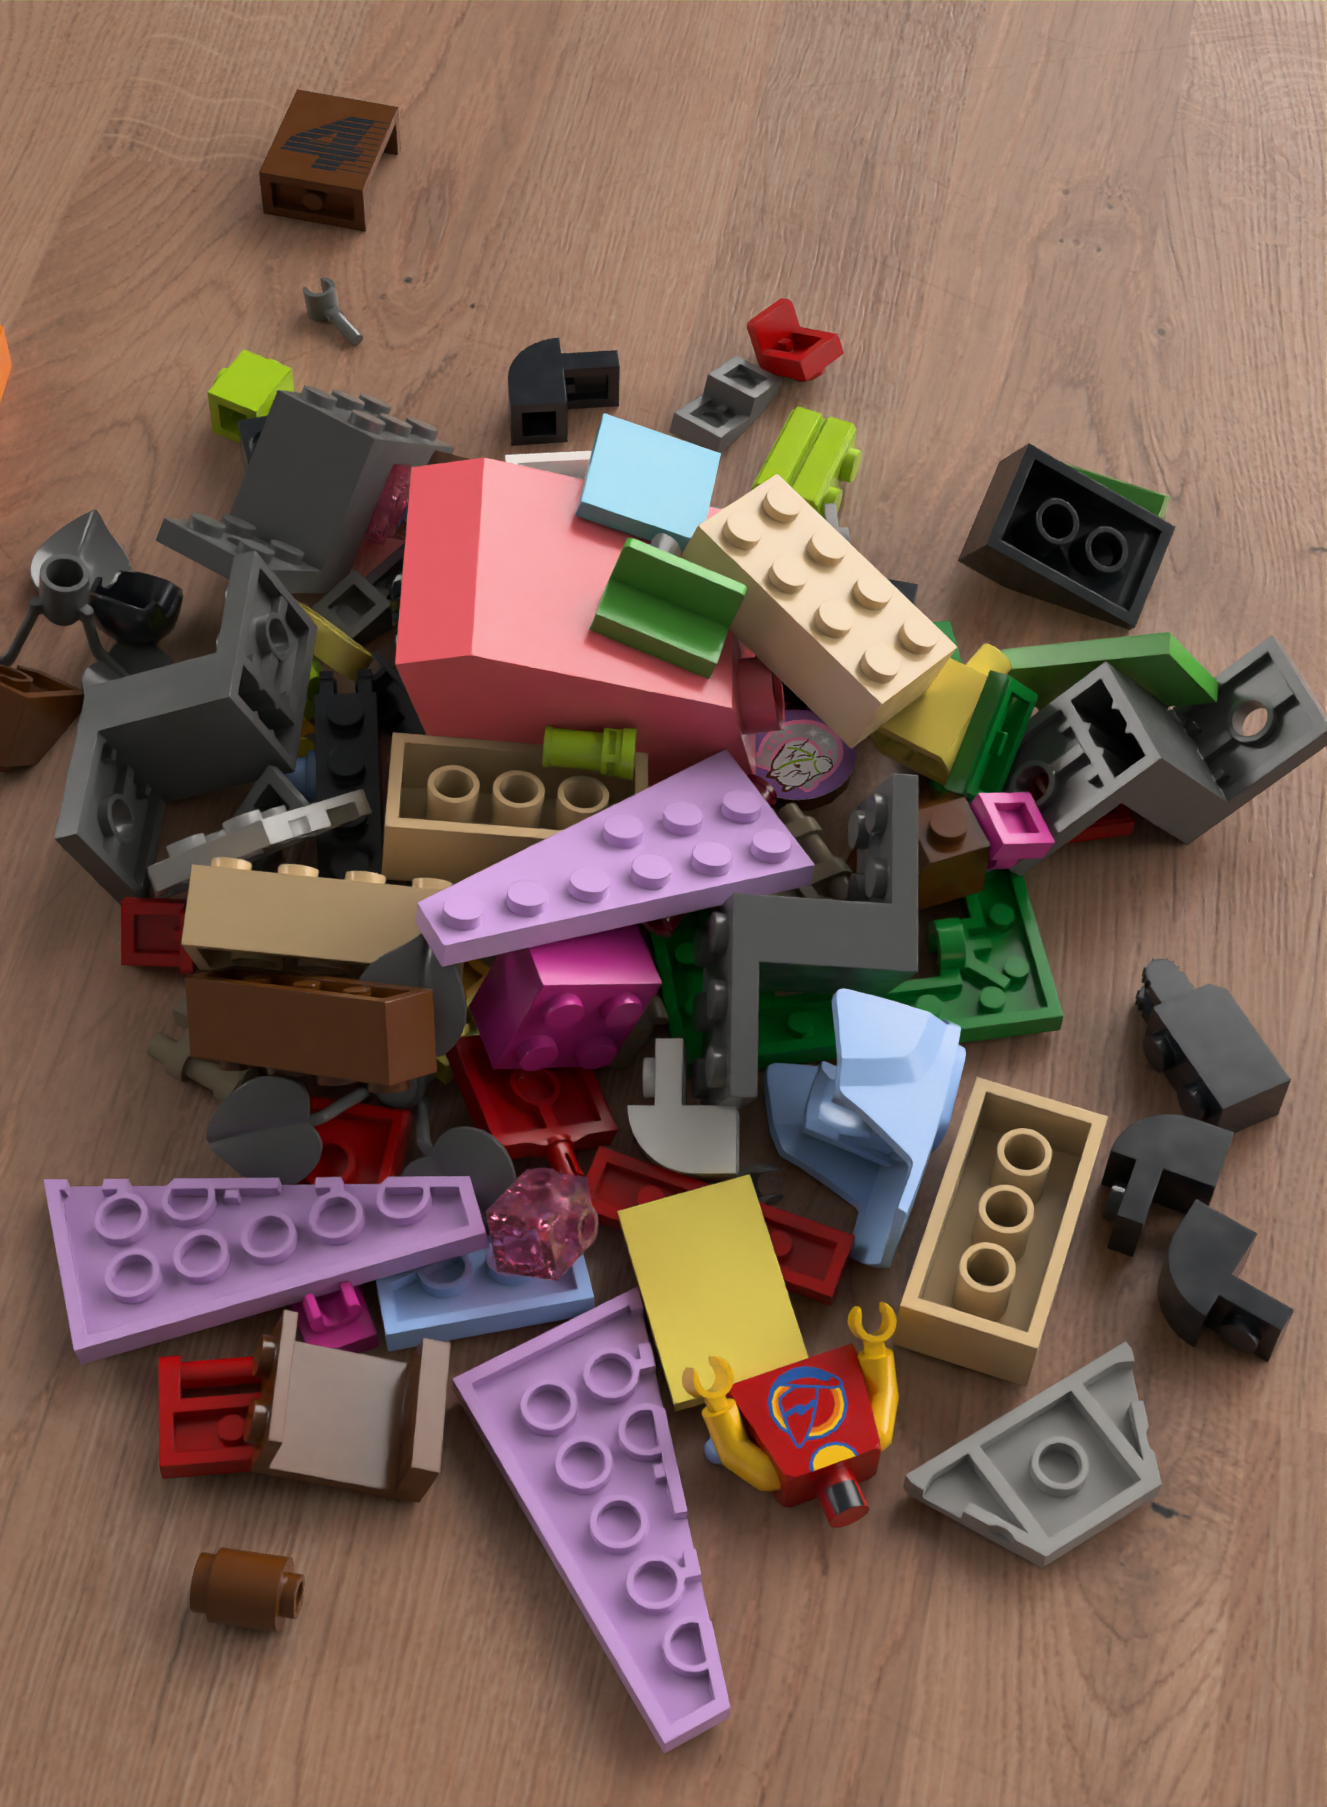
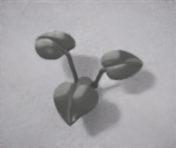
[0,510,175,697]
[206,933,519,1236]

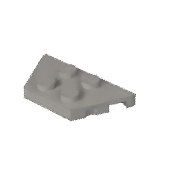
[147,789,372,898]
[903,1341,1162,1568]

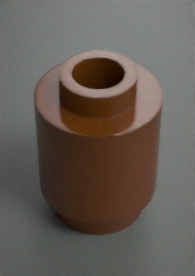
[190,1547,305,1633]

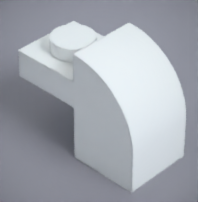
[628,1038,740,1183]

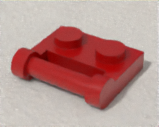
[158,1355,262,1479]

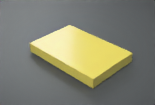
[617,1174,809,1412]

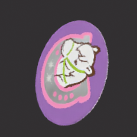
[756,710,857,800]

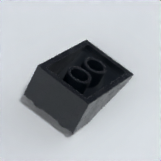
[958,443,1176,630]

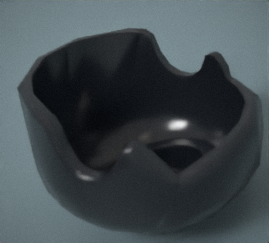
[88,570,184,645]

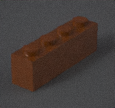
[185,965,437,1094]

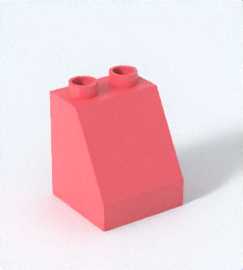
[395,457,785,788]

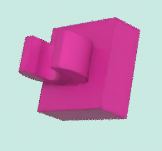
[969,792,1055,870]
[290,1281,379,1353]

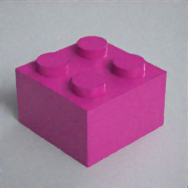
[469,924,662,1071]

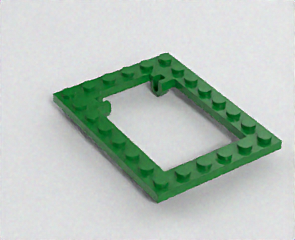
[646,620,1064,1078]

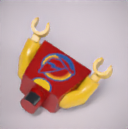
[682,1302,899,1528]

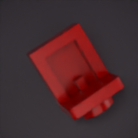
[747,298,844,382]
[121,897,198,974]

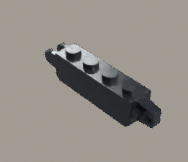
[314,669,386,884]

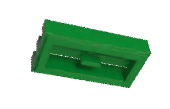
[944,670,1038,804]

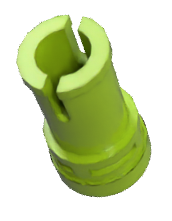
[542,726,637,780]

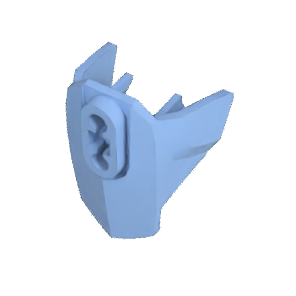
[762,988,966,1268]

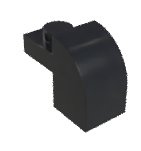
[508,338,620,446]
[1101,1114,1234,1257]
[1157,1199,1294,1362]

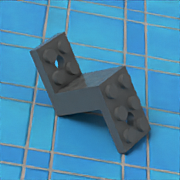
[155,385,454,593]
[55,550,318,905]
[1001,635,1327,876]
[691,773,918,1110]

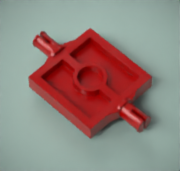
[446,1035,618,1191]

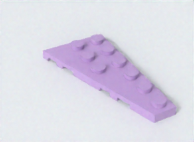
[416,749,815,967]
[43,1176,490,1365]
[452,1286,731,1754]

